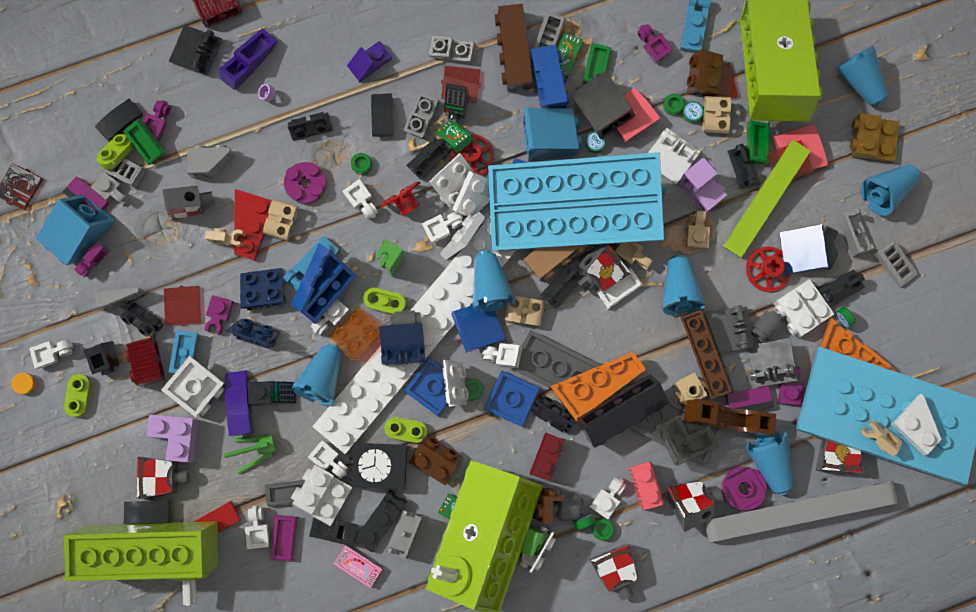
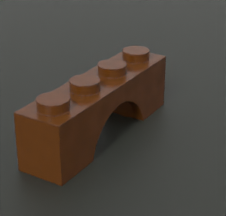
[684,399,777,437]

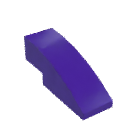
[219,28,278,91]
[225,370,254,437]

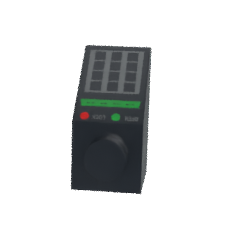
[444,83,470,121]
[248,381,296,406]

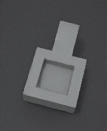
[91,172,129,206]

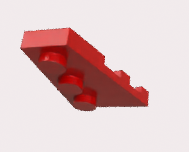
[234,189,272,261]

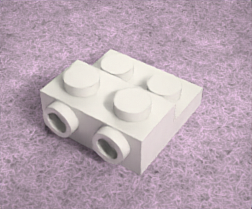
[773,279,834,338]
[162,356,225,417]
[291,465,352,526]

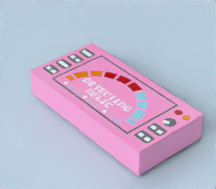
[334,545,383,588]

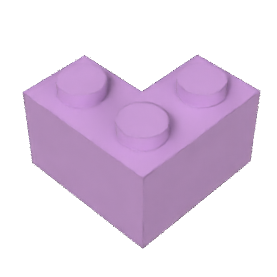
[678,157,727,214]
[146,415,199,463]

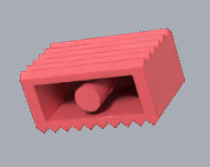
[628,461,664,510]

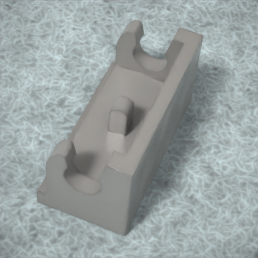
[837,209,875,257]
[386,509,423,560]

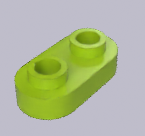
[96,134,134,170]
[363,288,406,315]
[64,374,92,417]
[384,417,428,443]

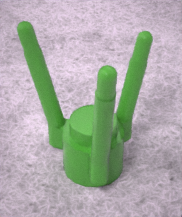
[223,434,277,474]

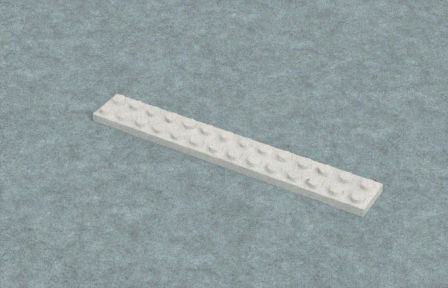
[312,217,517,454]

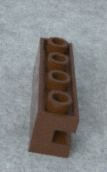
[495,4,532,92]
[681,310,735,399]

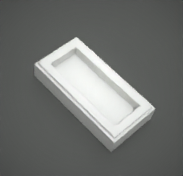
[596,267,643,309]

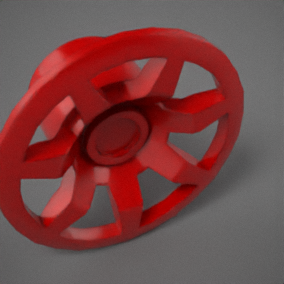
[449,134,494,175]
[381,181,421,216]
[746,246,791,292]

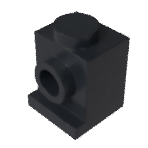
[83,341,119,376]

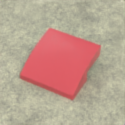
[616,88,660,143]
[774,124,828,175]

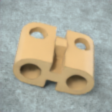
[702,96,731,134]
[263,199,299,241]
[504,296,545,326]

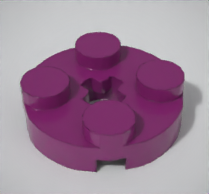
[284,162,327,205]
[721,466,767,510]

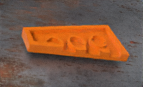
[550,352,646,422]

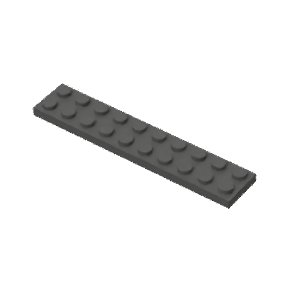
[511,330,723,466]

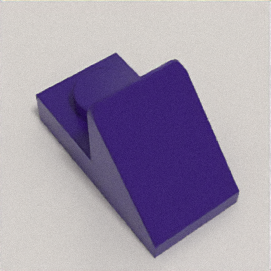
[347,41,392,82]

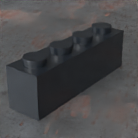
[577,374,669,448]

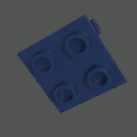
[240,268,286,311]
[226,319,280,349]
[379,323,426,366]

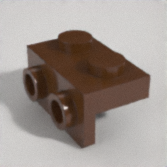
[686,49,724,96]
[409,435,463,486]
[532,488,566,524]

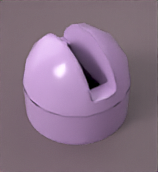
[258,84,277,102]

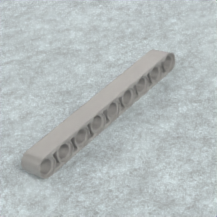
[704,481,899,542]

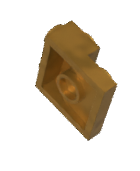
[849,113,899,163]

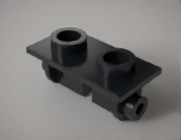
[288,111,333,141]
[406,137,450,180]
[727,144,761,190]
[540,264,583,309]
[818,269,865,307]
[119,301,164,338]
[531,395,575,433]

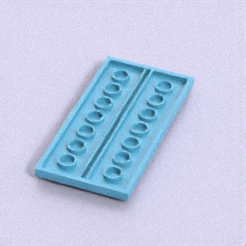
[488,152,665,251]
[796,347,976,485]

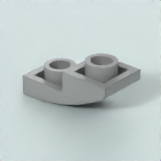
[429,36,476,64]
[403,92,440,138]

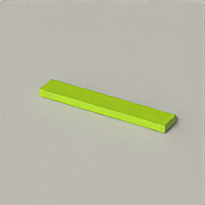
[722,140,810,258]

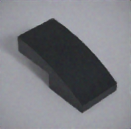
[371,93,393,137]
[95,99,143,142]
[124,500,171,524]
[309,517,357,546]

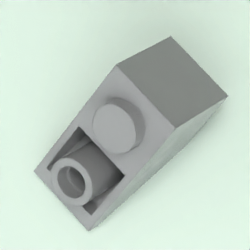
[187,145,234,178]

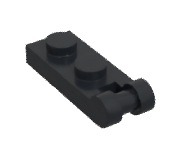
[354,489,408,552]

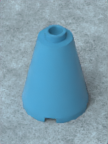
[835,46,889,107]
[860,164,921,216]
[473,250,516,312]
[662,255,705,316]
[292,344,342,406]
[745,432,794,495]

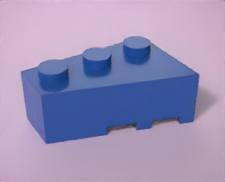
[531,44,570,108]
[291,243,357,324]

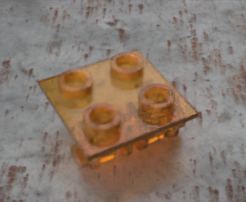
[328,307,380,362]

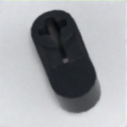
[824,226,839,270]

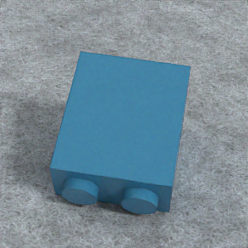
[523,108,582,161]
[36,194,116,266]

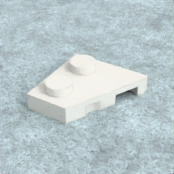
[452,171,490,216]
[440,212,485,260]
[891,394,941,456]

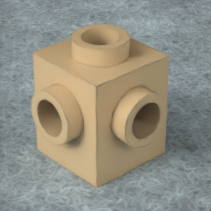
[672,372,707,407]

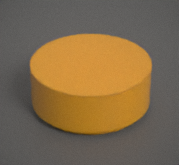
[11,373,36,395]

